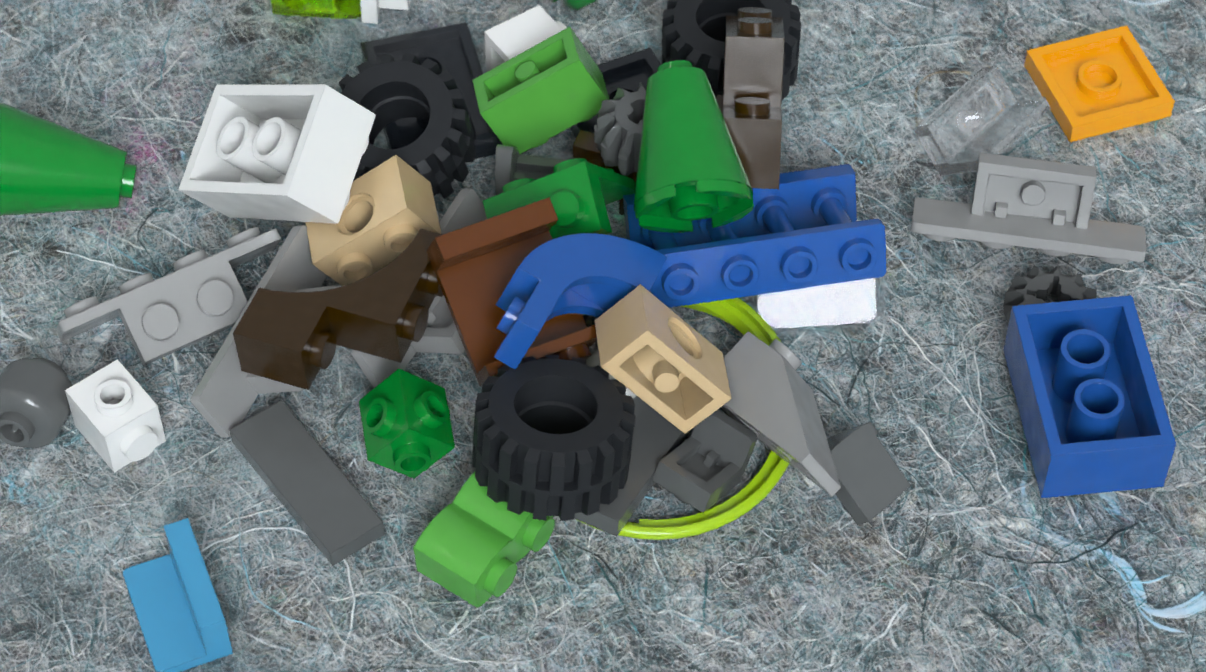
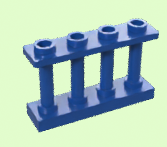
[623,164,886,308]

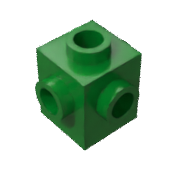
[359,369,455,478]

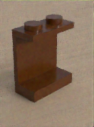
[426,197,597,387]

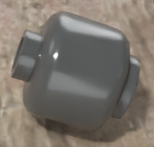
[0,358,73,448]

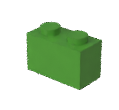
[472,27,610,154]

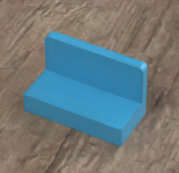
[123,518,233,672]

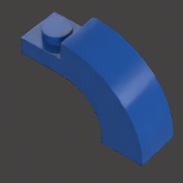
[494,233,668,369]

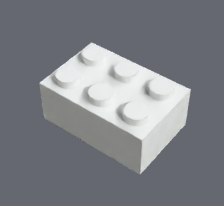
[178,84,376,224]

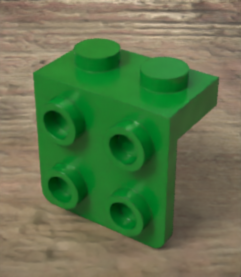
[483,158,636,239]

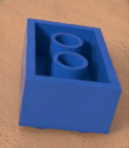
[1003,295,1176,498]

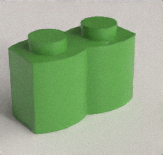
[413,472,555,608]

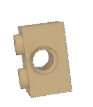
[305,155,442,286]
[594,284,732,434]

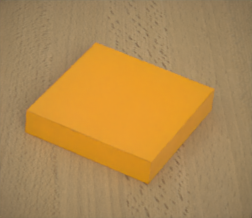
[1024,25,1175,142]

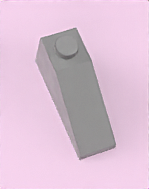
[720,331,841,497]

